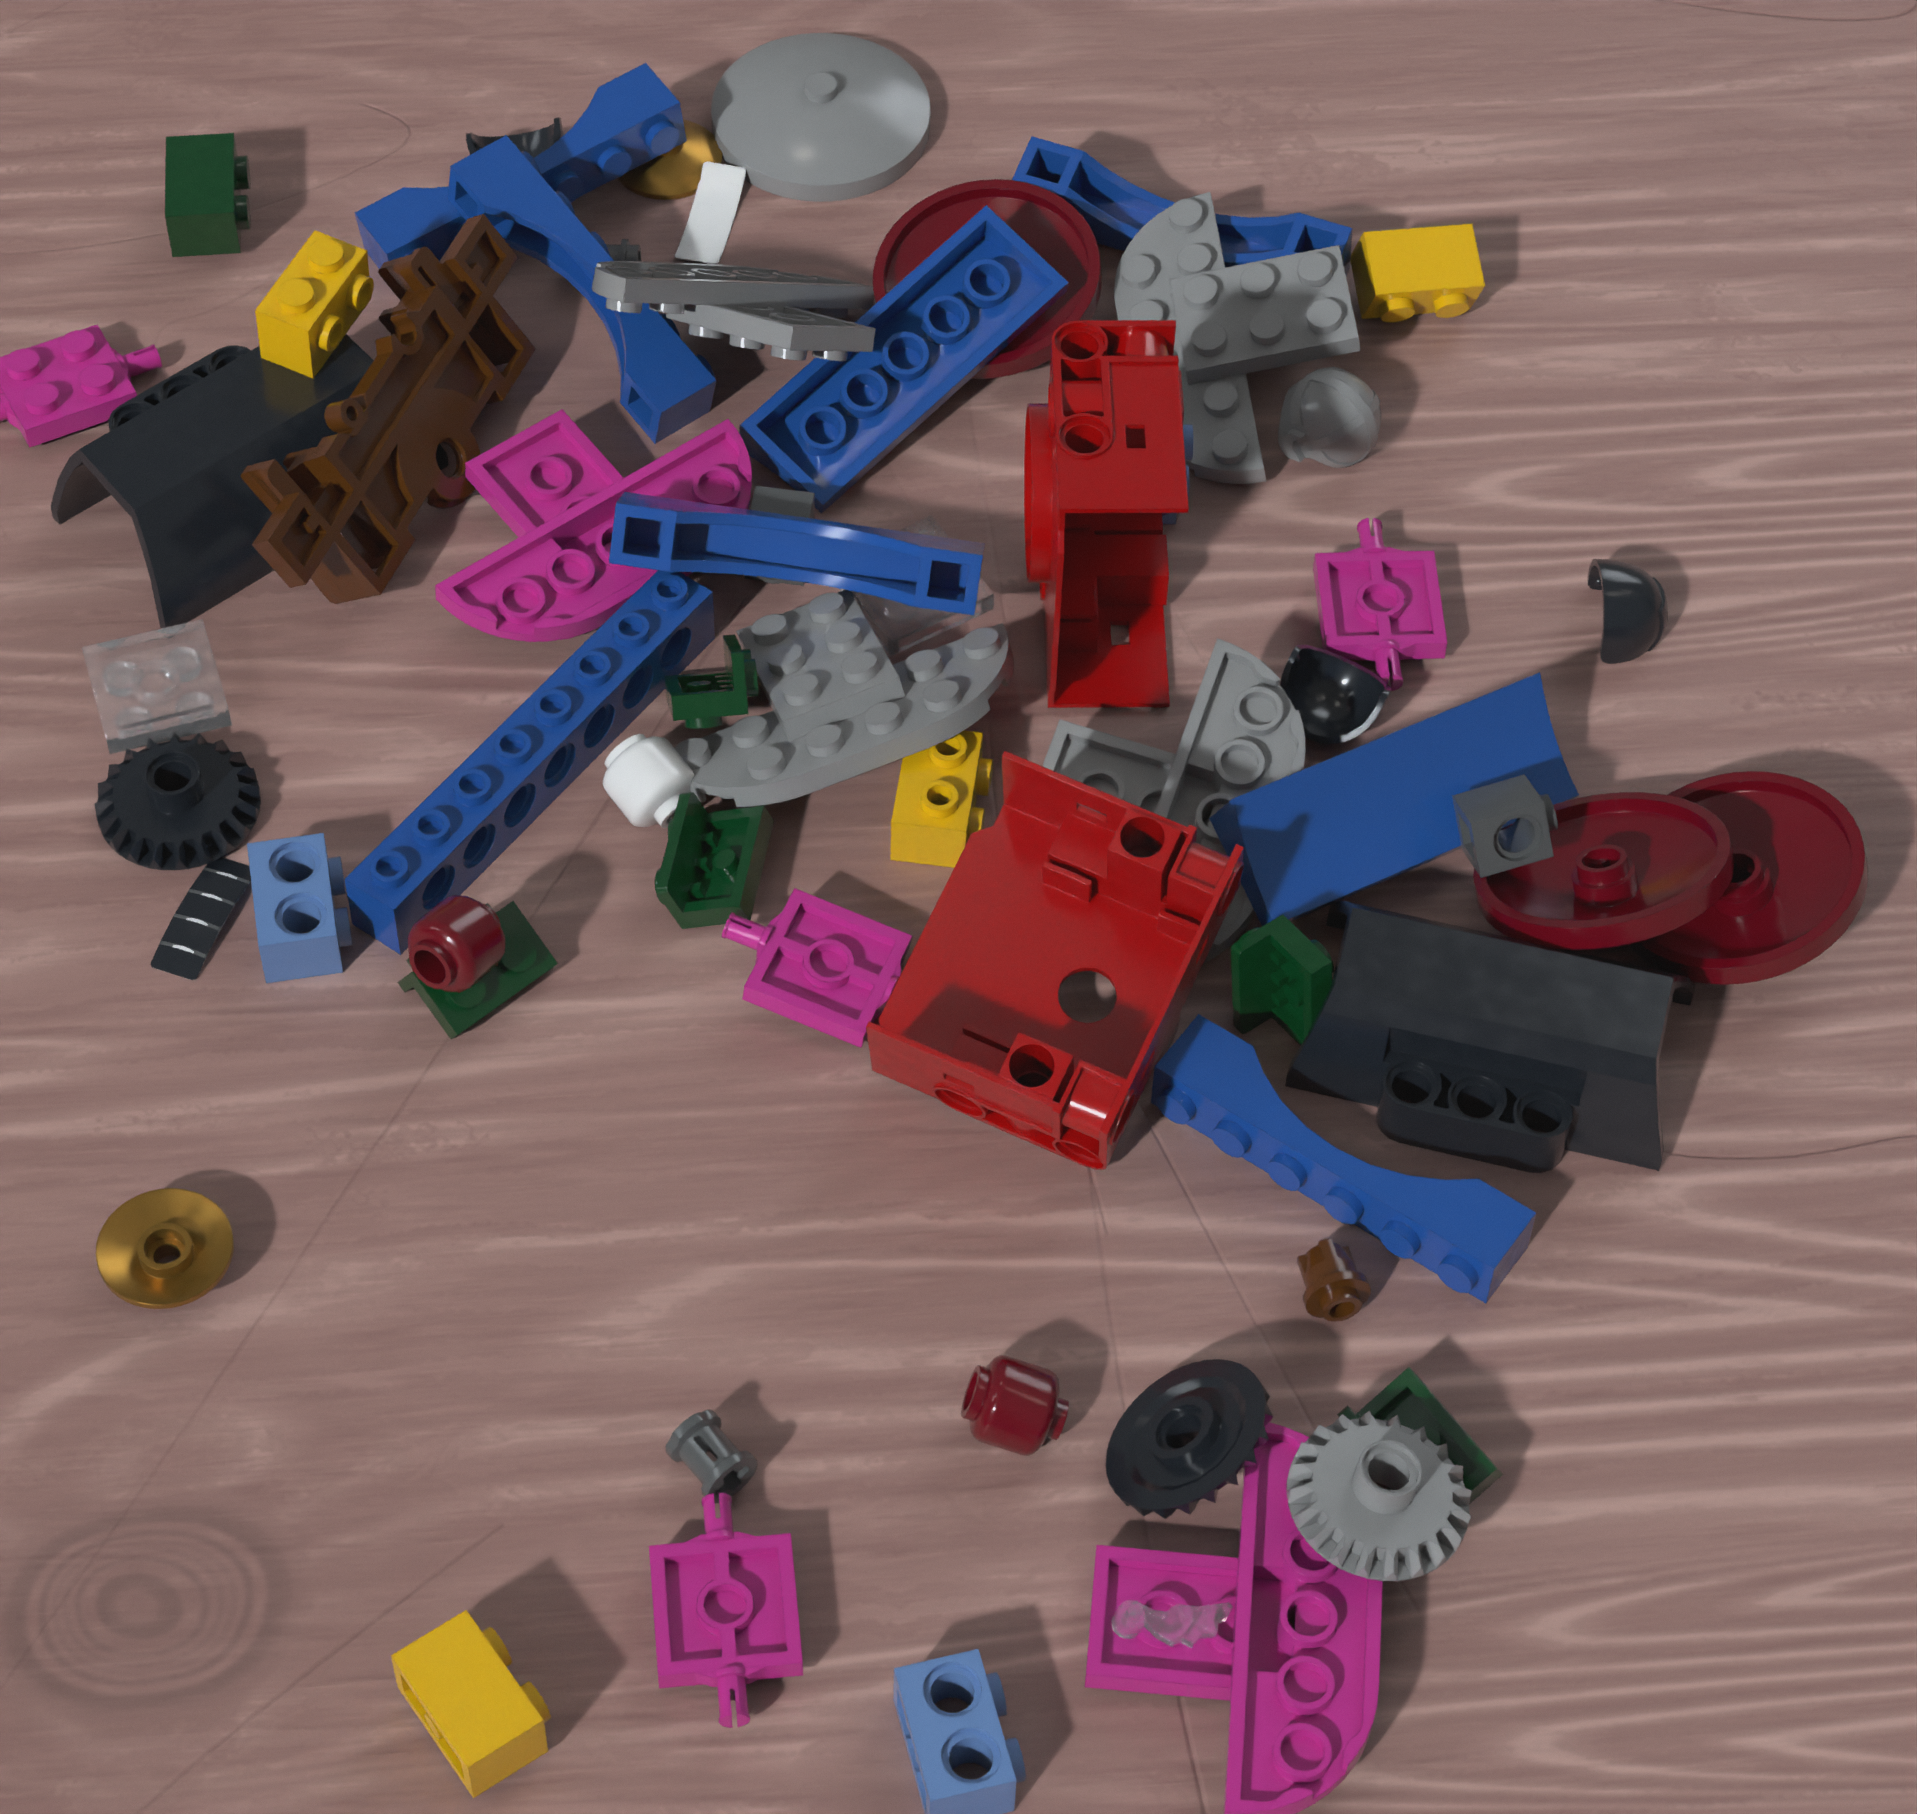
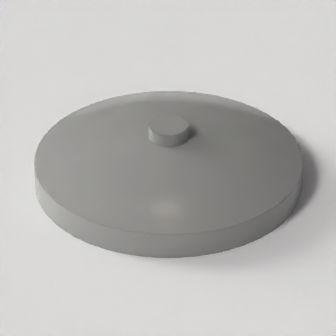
[711,33,930,202]

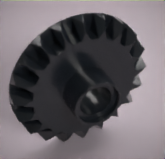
[94,732,261,871]
[1105,1359,1273,1519]

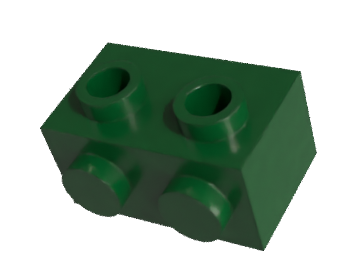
[165,133,251,257]

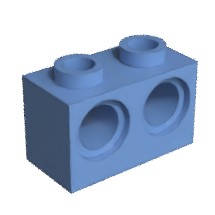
[247,833,352,983]
[893,1649,1026,1814]

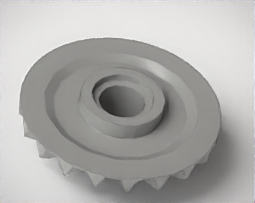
[1286,1410,1472,1581]

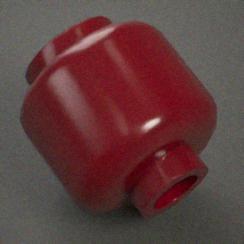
[408,895,505,993]
[961,1355,1069,1456]

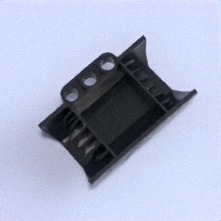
[50,334,449,635]
[1285,901,1695,1173]

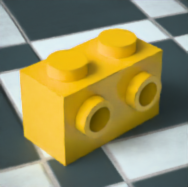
[1350,224,1485,322]
[255,230,374,379]
[890,731,993,868]
[391,1610,551,1798]

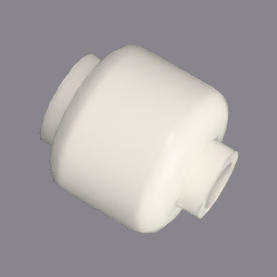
[603,734,694,828]

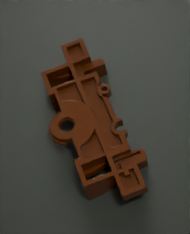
[241,214,536,604]

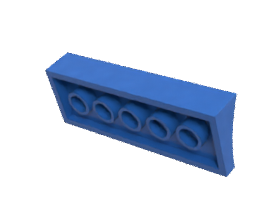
[739,205,1069,514]
[1209,672,1579,926]

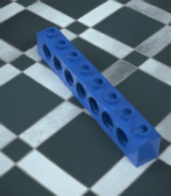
[344,570,715,955]

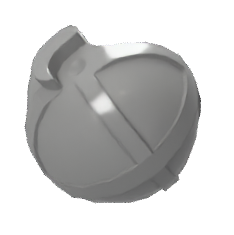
[1278,367,1381,468]

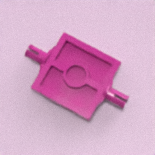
[0,324,162,448]
[1313,518,1447,691]
[722,888,912,1048]
[649,1493,803,1728]

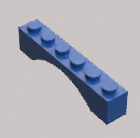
[354,63,687,269]
[447,135,716,444]
[1012,136,1352,276]
[609,492,985,615]
[1151,1014,1536,1303]

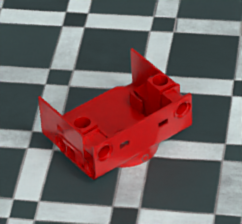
[1024,320,1189,708]
[866,751,1244,1170]

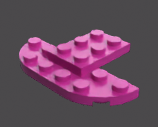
[435,409,752,642]
[1085,1422,1383,1814]

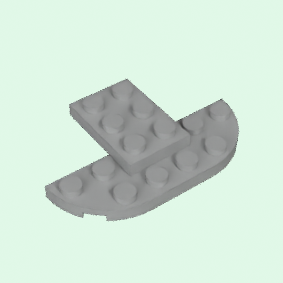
[1114,192,1360,484]
[592,261,876,361]
[675,590,1014,807]
[1042,638,1306,964]

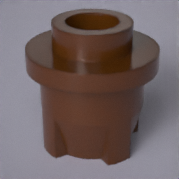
[1297,1239,1371,1322]

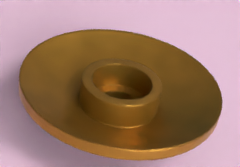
[617,119,722,200]
[96,1188,234,1309]

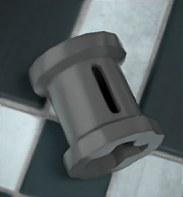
[665,1409,758,1503]

